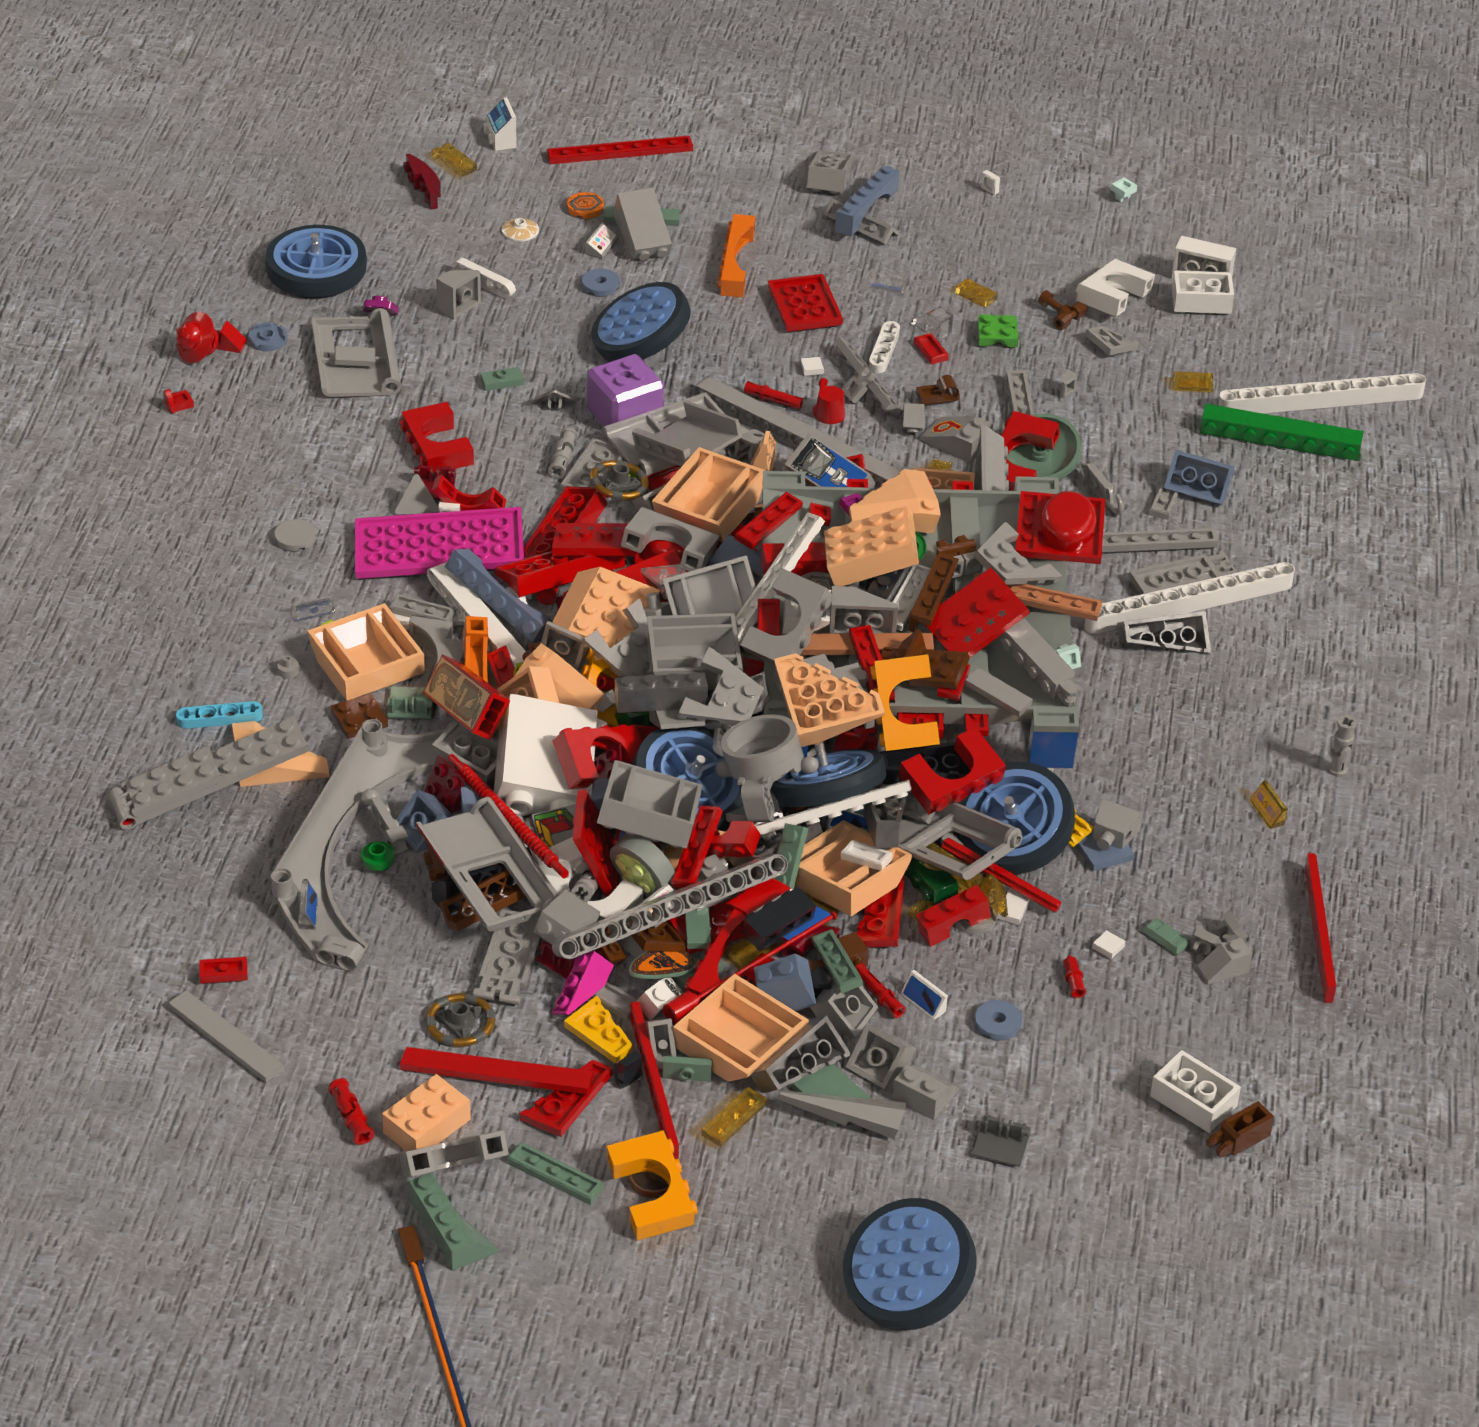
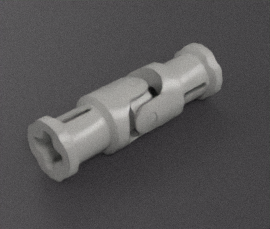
[548,427,578,479]
[1328,715,1357,777]
[571,868,599,903]

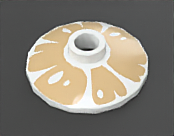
[502,218,539,242]

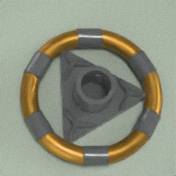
[590,460,649,500]
[425,993,496,1047]

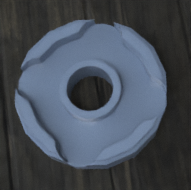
[582,268,620,297]
[248,322,287,351]
[974,1000,1022,1040]

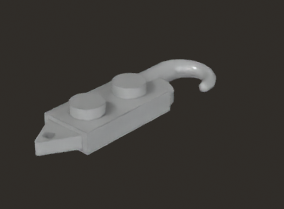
[1080,463,1123,515]

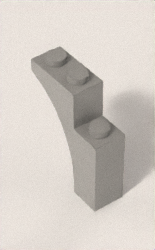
[409,616,464,666]

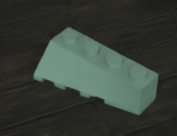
[409,1172,498,1271]

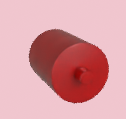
[537,586,560,605]

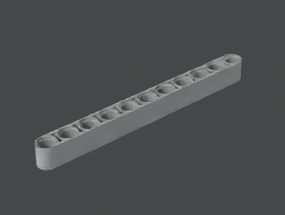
[552,854,788,959]

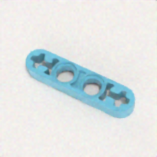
[176,701,263,729]

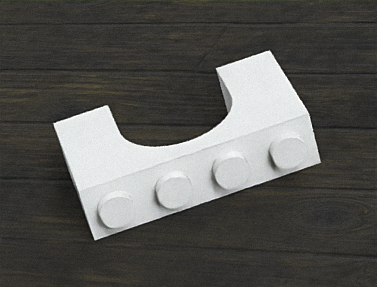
[1076,259,1155,317]
[545,873,644,933]

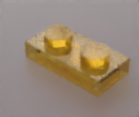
[955,278,998,308]

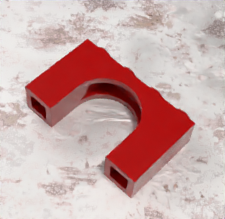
[399,402,474,472]
[999,411,1060,491]
[552,724,642,789]
[898,727,1006,815]

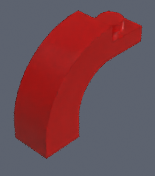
[432,474,507,511]

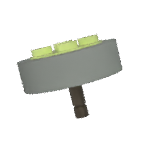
[610,833,675,897]

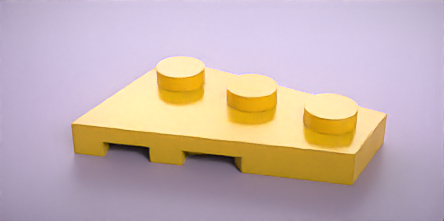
[564,996,633,1063]

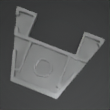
[974,522,1062,585]
[580,599,650,678]
[677,647,764,725]

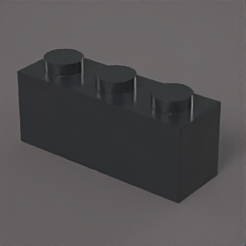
[742,886,816,952]

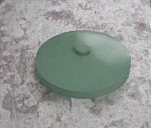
[1007,414,1081,480]

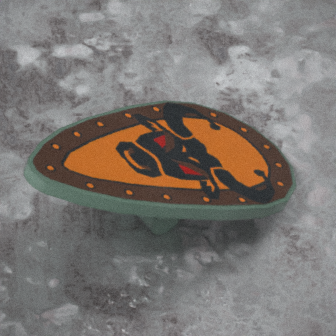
[629,951,696,981]

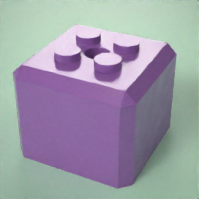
[587,354,664,426]

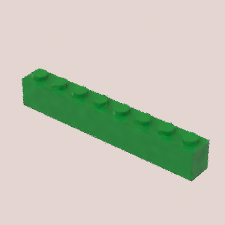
[1200,403,1364,461]

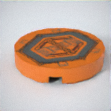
[567,192,604,219]

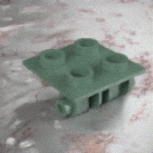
[387,686,433,719]

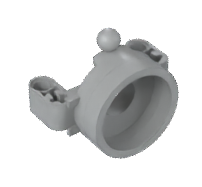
[715,714,819,822]

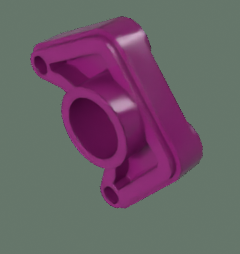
[362,296,399,315]

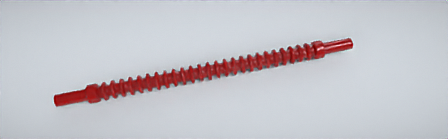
[447,754,569,879]

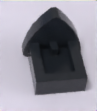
[810,966,831,999]
[613,1051,643,1088]

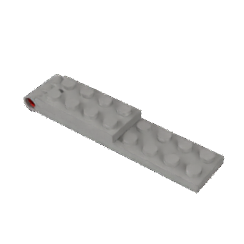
[109,716,310,830]

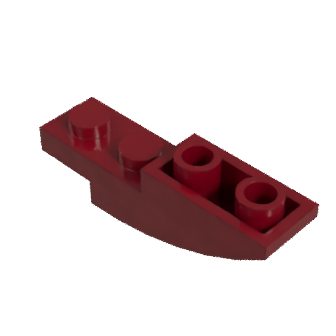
[403,154,441,210]

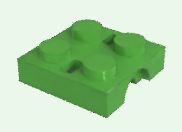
[978,314,1018,347]

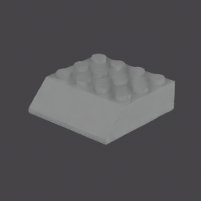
[974,425,1009,491]
[663,555,757,648]
[647,613,743,691]
[597,760,703,848]

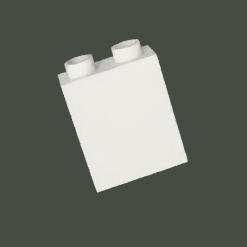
[494,694,597,816]

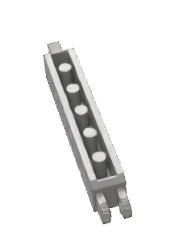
[996,618,1078,707]

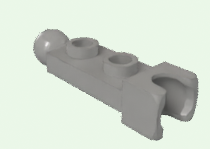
[361,789,408,855]

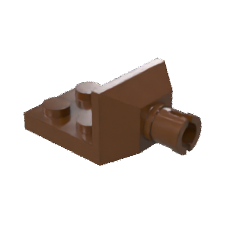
[881,629,970,689]

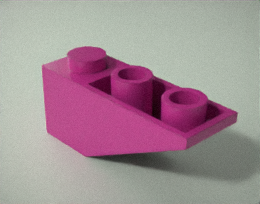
[552,951,614,1015]

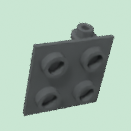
[972,1115,1031,1167]

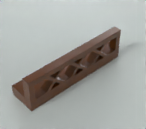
[908,553,959,632]
[439,869,526,931]

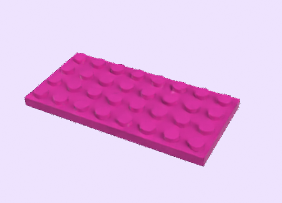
[355,507,524,579]

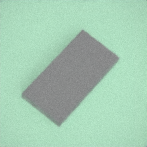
[560,438,625,491]

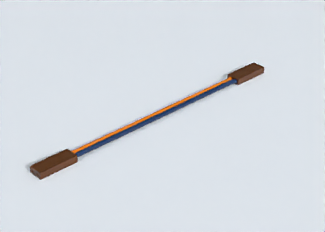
[398,1225,472,1427]

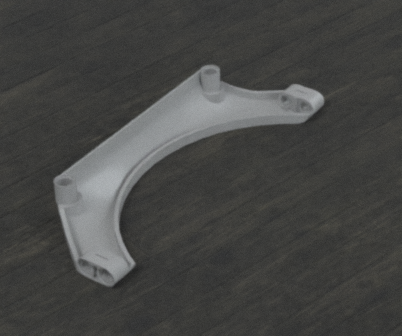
[271,719,453,971]

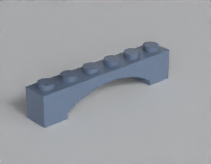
[835,166,900,237]
[444,549,553,642]

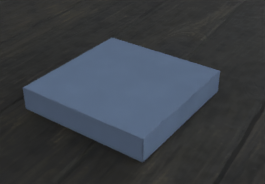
[1076,830,1135,871]

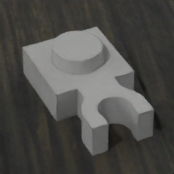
[842,366,876,404]

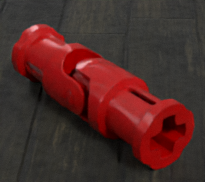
[328,1078,374,1145]

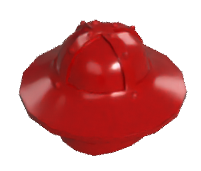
[176,311,219,364]

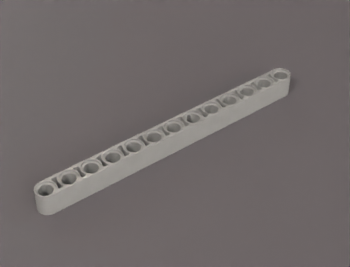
[691,377,901,488]

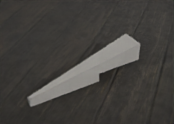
[778,1090,906,1139]

